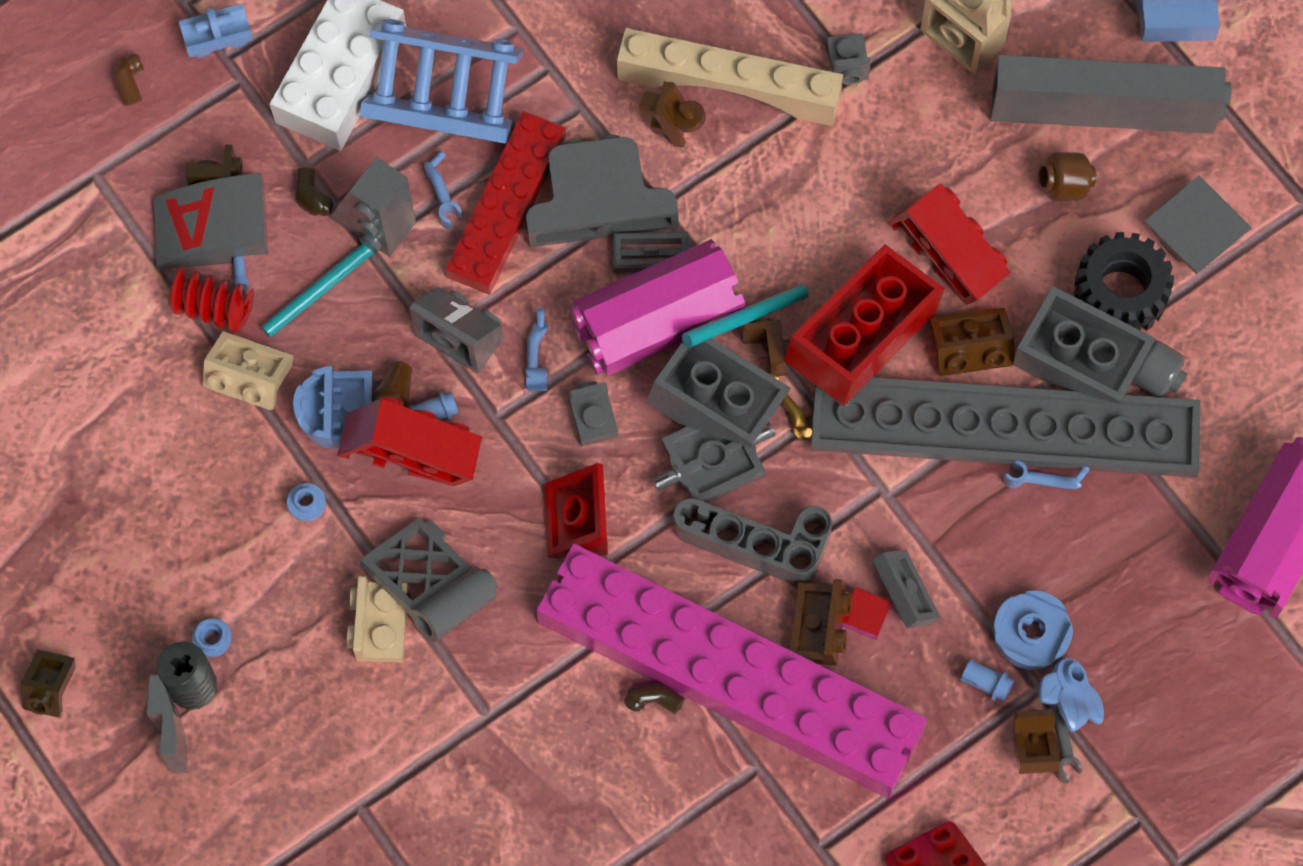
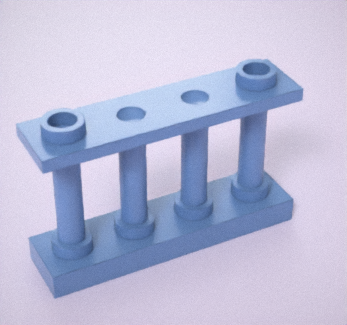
[360,19,524,143]

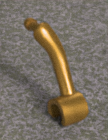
[770,374,812,439]

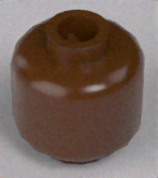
[1038,152,1097,201]

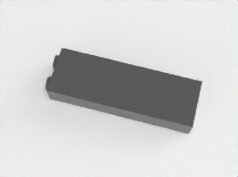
[991,55,1232,134]

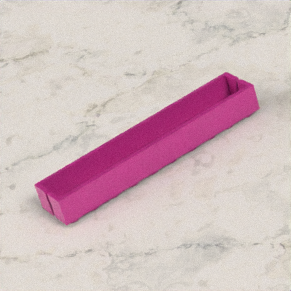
[537,543,927,799]

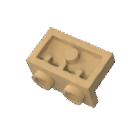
[203,331,293,410]
[347,576,409,663]

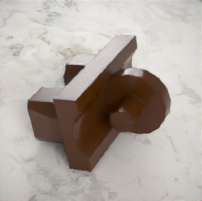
[640,81,706,148]

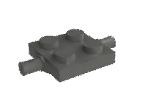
[651,422,775,503]

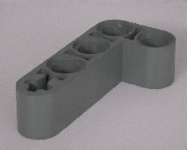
[674,498,832,585]

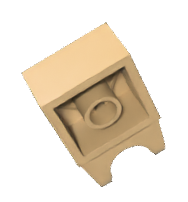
[920,0,1011,75]

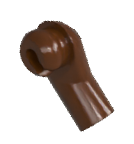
[114,54,144,107]

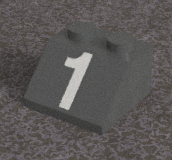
[409,287,503,374]

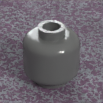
[1132,340,1188,397]

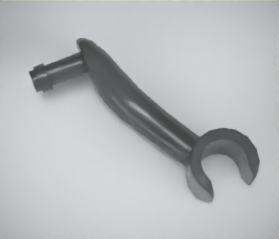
[1049,705,1082,784]

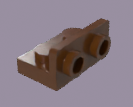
[930,308,1014,376]

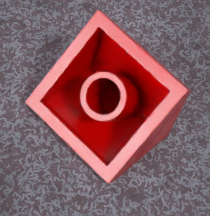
[544,463,608,558]

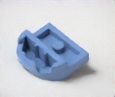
[293,366,373,449]

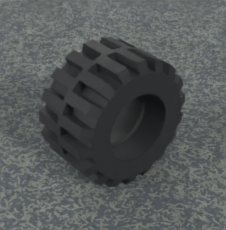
[1073,232,1174,331]

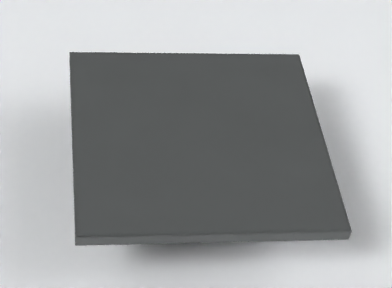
[1144,176,1252,275]

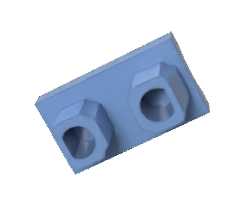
[179,3,253,58]

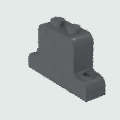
[526,135,678,248]

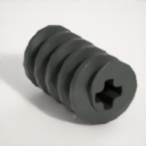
[157,641,217,710]

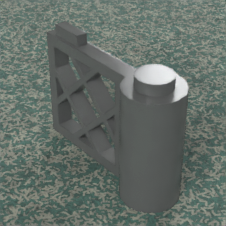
[360,517,497,642]

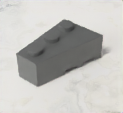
[330,157,416,257]

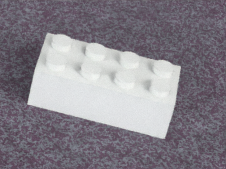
[270,0,406,151]

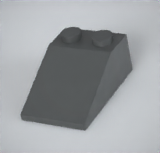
[1013,286,1156,404]
[646,327,791,447]

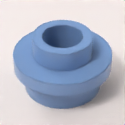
[287,483,326,522]
[192,618,232,657]

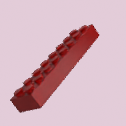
[446,111,566,295]

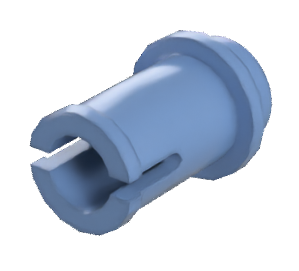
[409,391,459,420]
[961,659,1014,701]

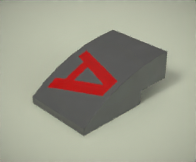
[154,173,268,270]

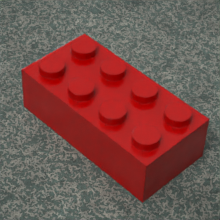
[784,244,945,406]

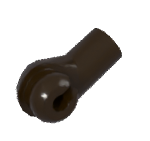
[295,167,333,216]
[624,681,686,715]

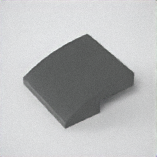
[147,675,188,773]

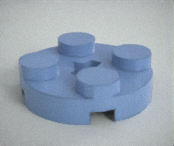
[993,590,1073,671]

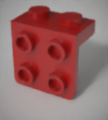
[885,821,987,866]

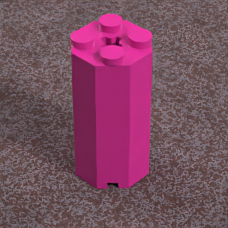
[570,239,745,376]
[1207,437,1303,618]

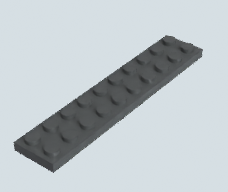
[811,377,1201,478]

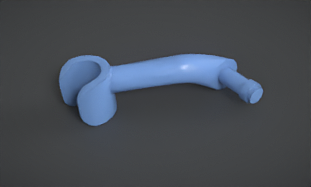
[424,151,462,229]
[525,308,548,391]
[1003,461,1090,490]

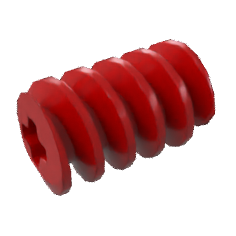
[169,267,254,332]

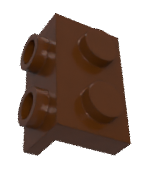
[789,579,852,666]

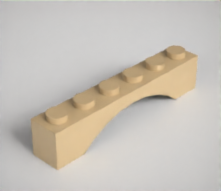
[617,28,843,126]

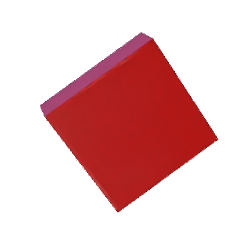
[843,587,892,640]

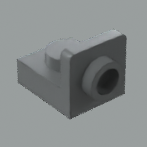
[826,33,870,85]
[569,381,618,446]

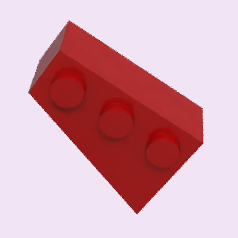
[886,183,1011,305]
[337,397,482,486]

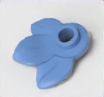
[1039,658,1104,732]

